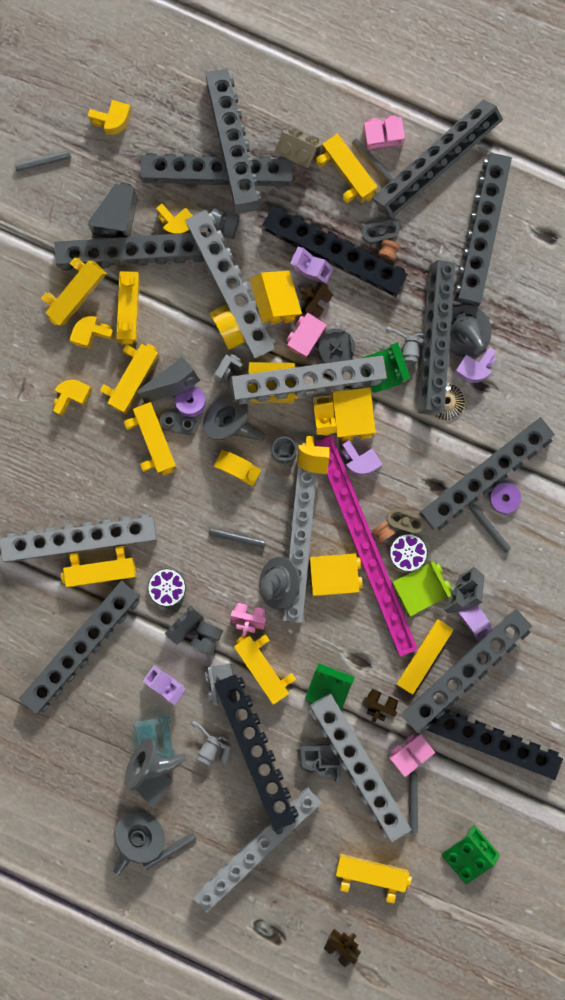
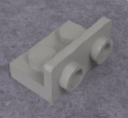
[214,354,243,383]
[205,663,238,706]

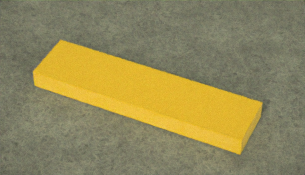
[396,619,454,695]

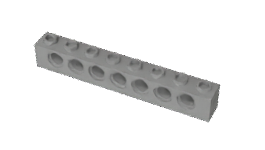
[185,210,276,359]
[230,356,387,405]
[283,467,317,623]
[0,514,157,562]
[309,693,412,842]
[193,786,321,913]

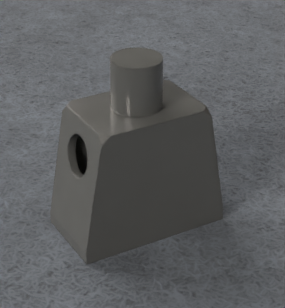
[136,769,174,808]

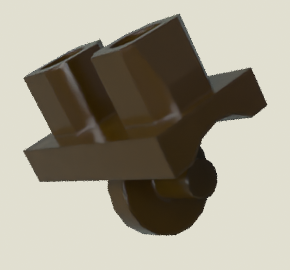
[300,282,333,317]
[362,688,398,723]
[324,929,361,967]

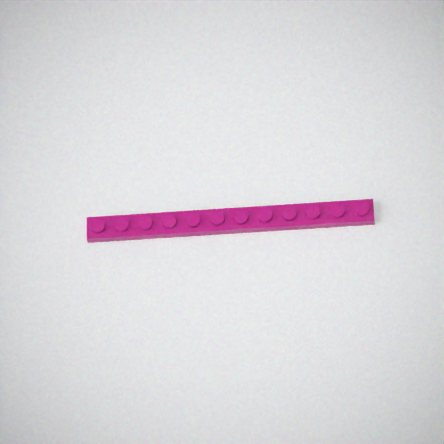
[314,435,418,657]

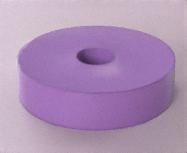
[175,387,206,417]
[490,483,521,514]

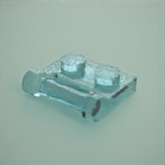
[135,716,175,757]

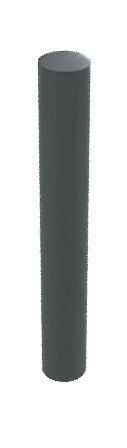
[352,138,394,183]
[15,150,72,172]
[469,504,511,553]
[209,528,266,549]
[410,773,418,833]
[143,832,197,870]

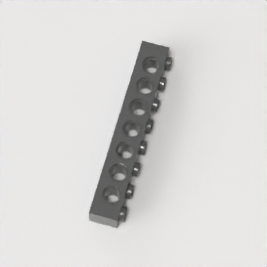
[206,69,261,214]
[372,99,503,218]
[455,152,512,307]
[141,153,293,187]
[54,232,207,271]
[417,260,456,416]
[419,417,555,531]
[19,580,140,714]
[400,609,533,733]

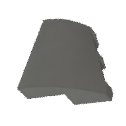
[444,567,485,613]
[165,605,204,645]
[300,744,342,783]

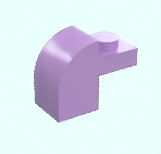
[290,247,334,284]
[454,347,496,383]
[341,441,383,475]
[457,605,492,642]
[143,665,186,705]

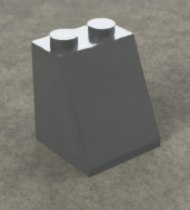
[88,182,138,238]

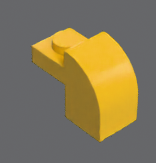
[88,100,132,135]
[156,204,193,234]
[209,305,245,350]
[69,316,115,349]
[52,380,93,417]
[313,396,337,436]
[297,436,329,474]
[213,450,261,487]

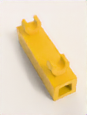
[316,133,378,204]
[41,258,107,326]
[116,271,140,346]
[100,343,159,415]
[123,402,177,476]
[61,546,137,588]
[234,634,296,705]
[335,854,412,904]

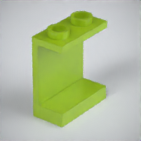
[391,561,452,617]

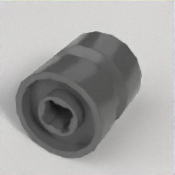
[207,208,240,239]
[272,436,297,464]
[190,621,223,655]

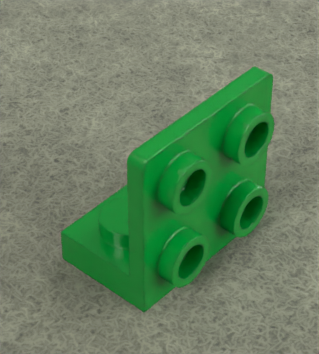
[362,342,410,393]
[305,663,355,711]
[441,825,500,884]

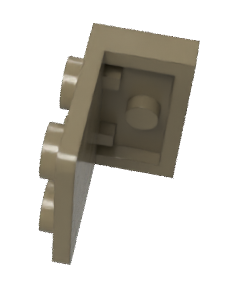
[274,127,322,168]

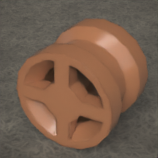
[378,240,400,261]
[371,520,395,544]

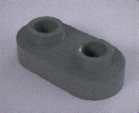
[362,219,400,244]
[160,412,198,435]

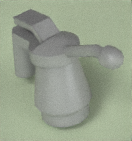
[386,327,424,364]
[191,721,231,766]

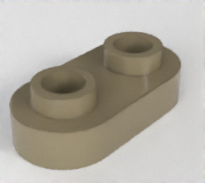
[387,508,425,534]

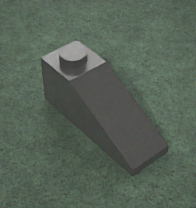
[137,357,200,403]

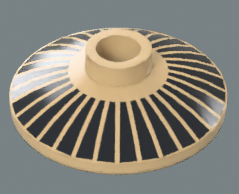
[434,383,465,421]

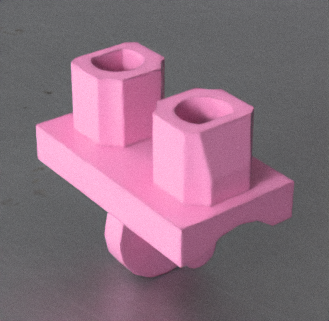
[230,603,266,637]

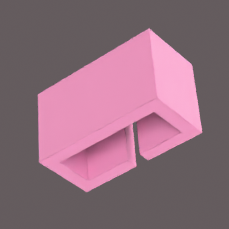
[363,116,405,150]
[286,313,327,360]
[389,733,435,777]

